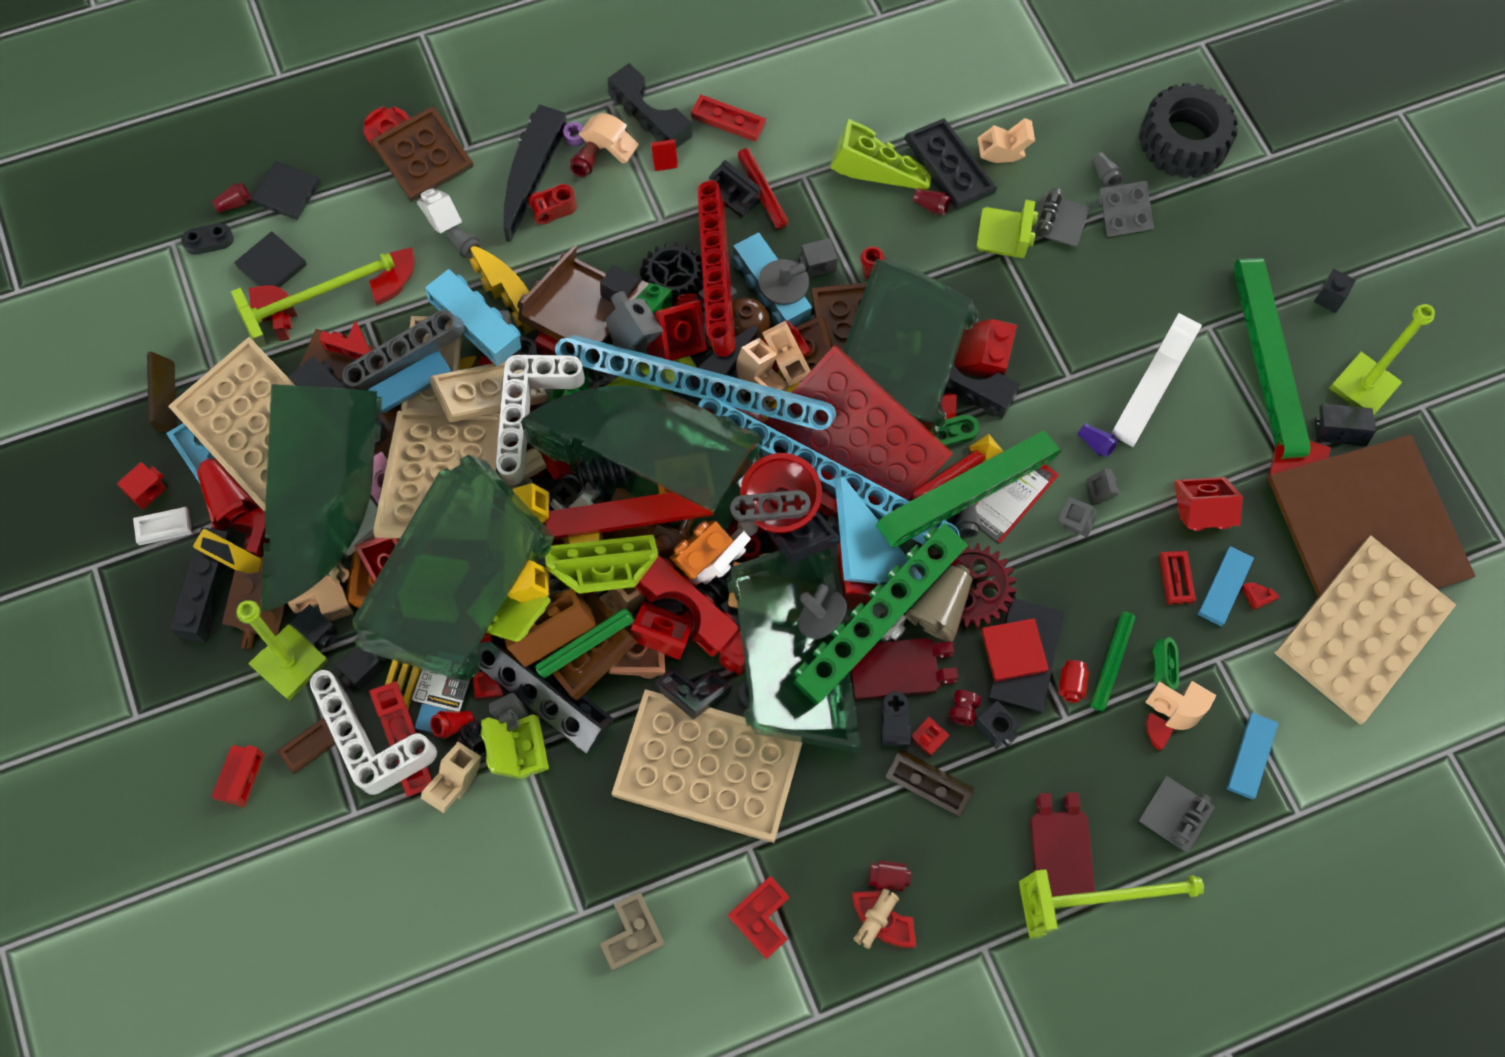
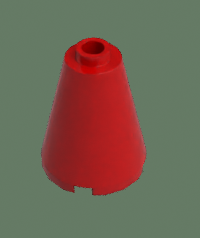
[197,458,260,531]

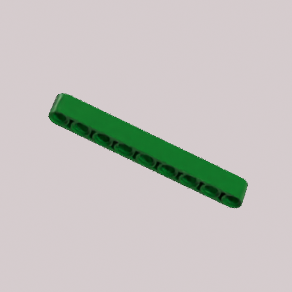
[1234,258,1310,459]
[875,431,1061,548]

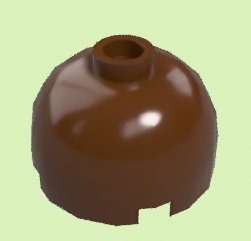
[732,297,770,340]

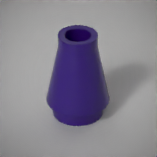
[1078,423,1118,458]

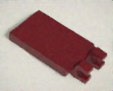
[848,638,958,701]
[1030,793,1095,897]

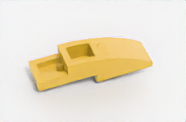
[469,246,535,334]

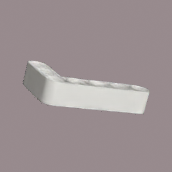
[1111,313,1202,447]
[496,355,585,485]
[310,670,437,795]

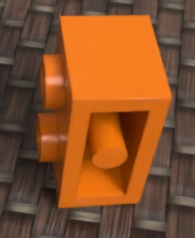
[669,521,734,579]

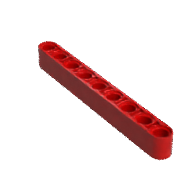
[697,180,736,357]

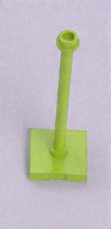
[231,253,395,348]
[1329,304,1435,415]
[237,601,329,701]
[1019,870,1204,939]

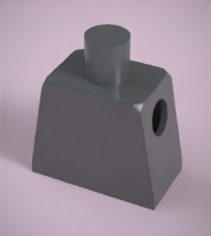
[606,291,663,359]

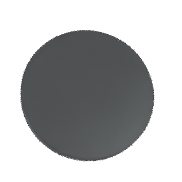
[759,259,809,305]
[799,584,847,639]

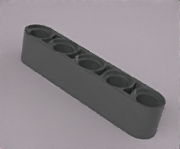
[342,310,464,391]

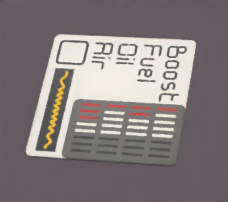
[412,654,474,711]

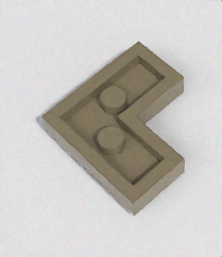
[600,891,665,972]

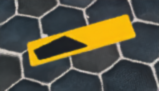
[193,529,274,575]

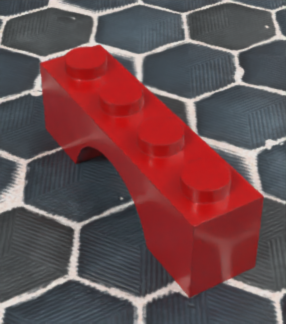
[634,555,740,657]

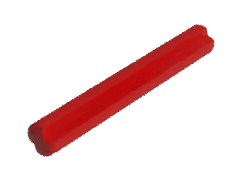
[738,148,788,230]
[912,450,985,500]

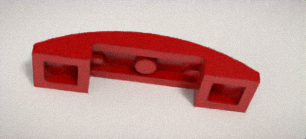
[370,681,432,797]

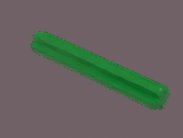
[535,608,634,678]
[1090,611,1136,711]

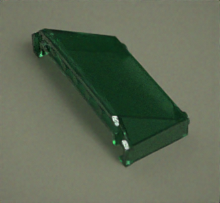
[843,258,978,437]
[353,454,555,681]
[727,548,862,753]

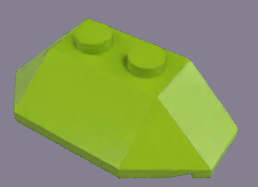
[543,535,658,593]

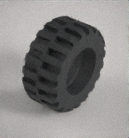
[1139,83,1238,178]

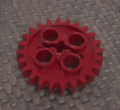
[937,543,1016,629]

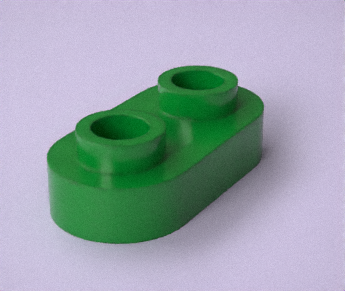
[930,415,979,448]
[1153,637,1179,690]

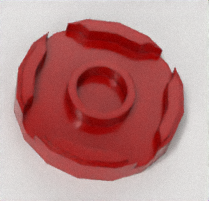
[364,107,410,147]

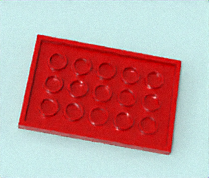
[764,345,953,511]

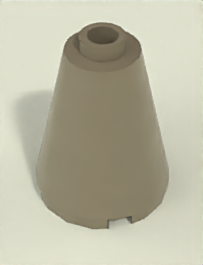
[905,564,973,642]

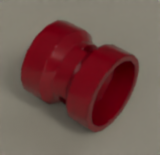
[948,690,982,726]

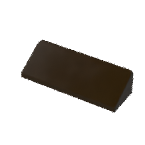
[147,351,177,432]
[886,749,974,817]

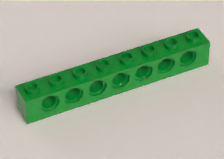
[793,523,968,706]

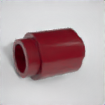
[869,860,911,892]

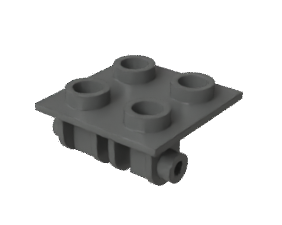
[1097,181,1154,237]
[1031,188,1090,247]
[1139,775,1215,853]

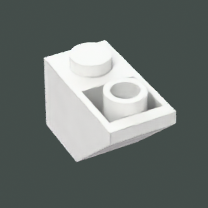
[416,188,462,233]

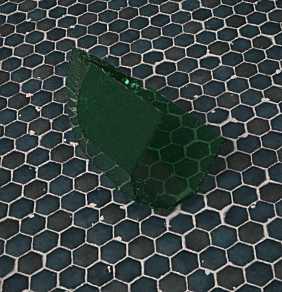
[261,384,382,611]
[520,386,762,536]

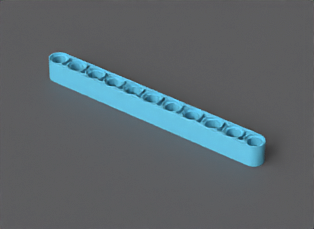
[555,335,836,430]
[695,397,960,552]

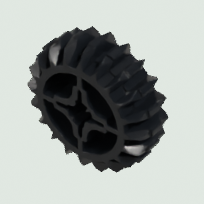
[639,242,704,303]

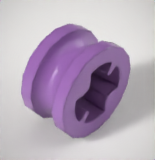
[563,122,585,147]

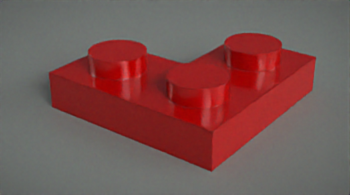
[728,876,790,960]

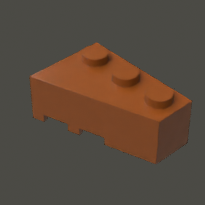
[505,589,596,667]

